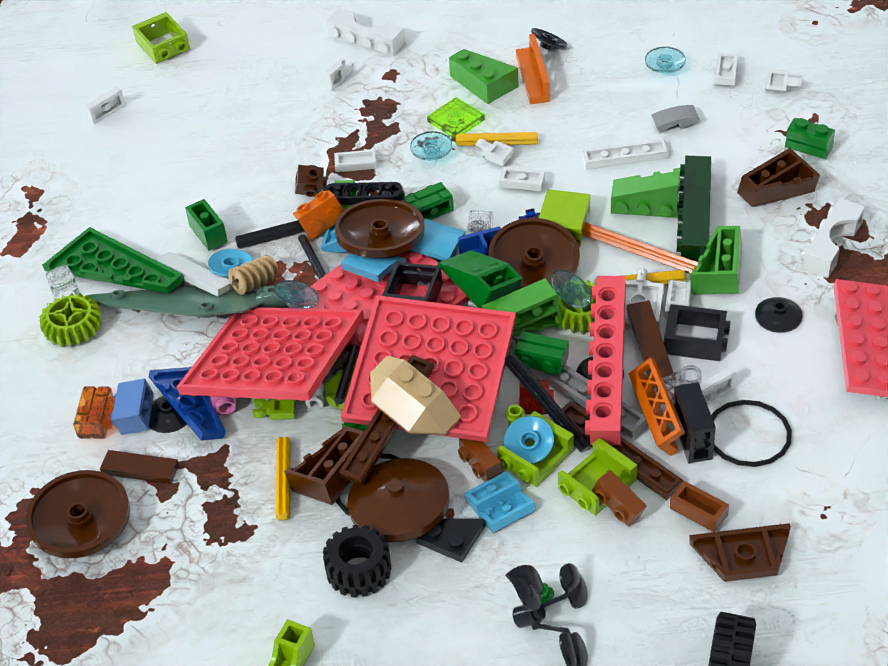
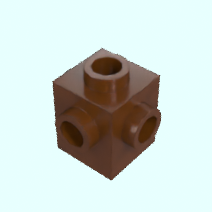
[295,165,327,197]

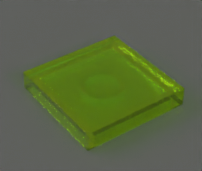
[427,97,485,139]

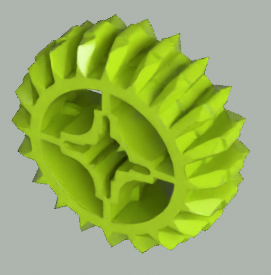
[551,278,596,334]
[39,292,102,347]

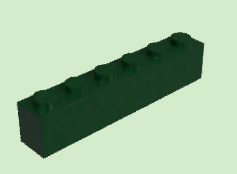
[676,155,711,262]

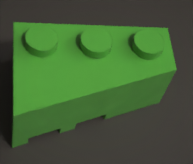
[449,49,519,104]
[611,167,680,218]
[690,226,742,294]
[482,278,563,336]

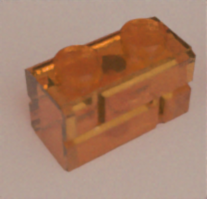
[73,386,115,439]

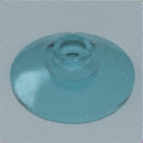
[645,47,686,73]
[410,131,452,161]
[551,270,592,308]
[274,280,319,309]

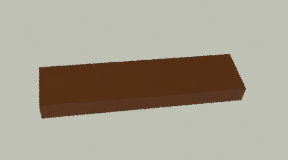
[626,300,676,388]

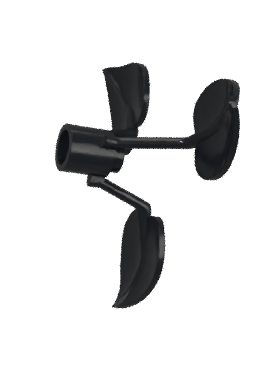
[505,563,588,666]

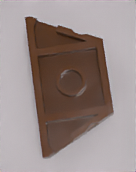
[689,523,791,582]

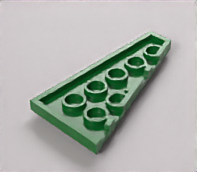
[42,227,184,294]

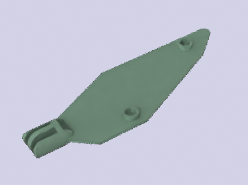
[89,284,292,318]

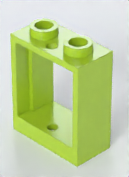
[132,12,190,64]

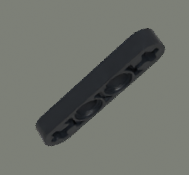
[322,182,405,205]

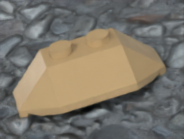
[370,356,461,435]

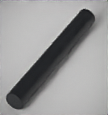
[298,234,326,279]
[334,344,360,404]

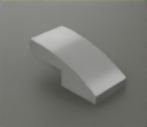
[651,105,700,133]

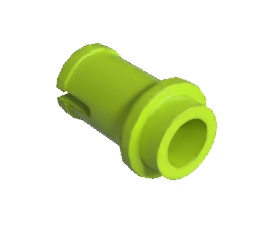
[505,405,525,427]

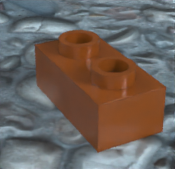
[458,438,502,482]
[592,470,647,527]
[670,481,729,532]

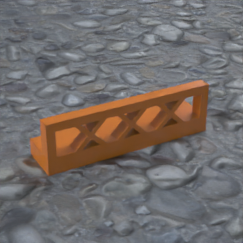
[516,34,550,104]
[628,357,685,456]

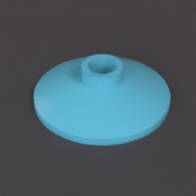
[208,249,253,277]
[504,416,554,464]

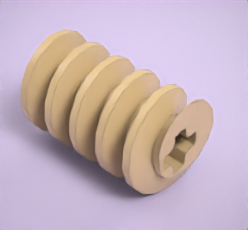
[228,255,278,295]

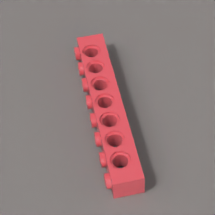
[585,276,626,445]

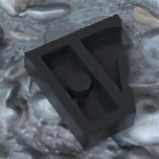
[416,519,486,563]

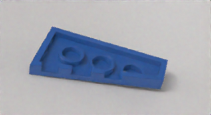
[148,367,226,441]

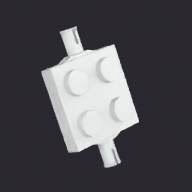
[625,268,664,337]

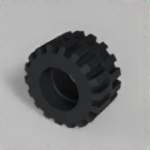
[323,525,391,598]
[708,612,756,666]

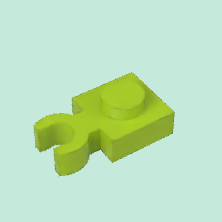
[253,398,296,420]

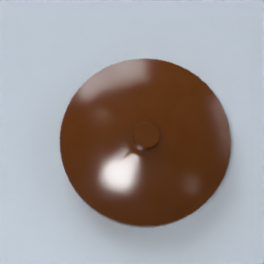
[335,199,425,258]
[489,218,580,290]
[347,458,450,542]
[26,470,130,558]

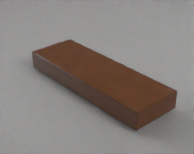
[100,450,179,484]

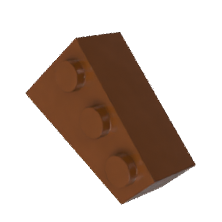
[737,148,820,207]
[284,426,364,505]

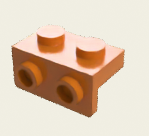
[293,190,344,240]

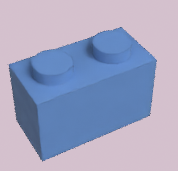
[111,378,154,435]

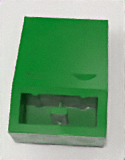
[438,250,523,308]

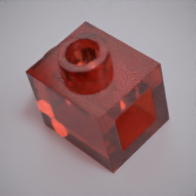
[519,380,554,414]

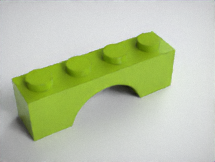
[268,619,315,666]

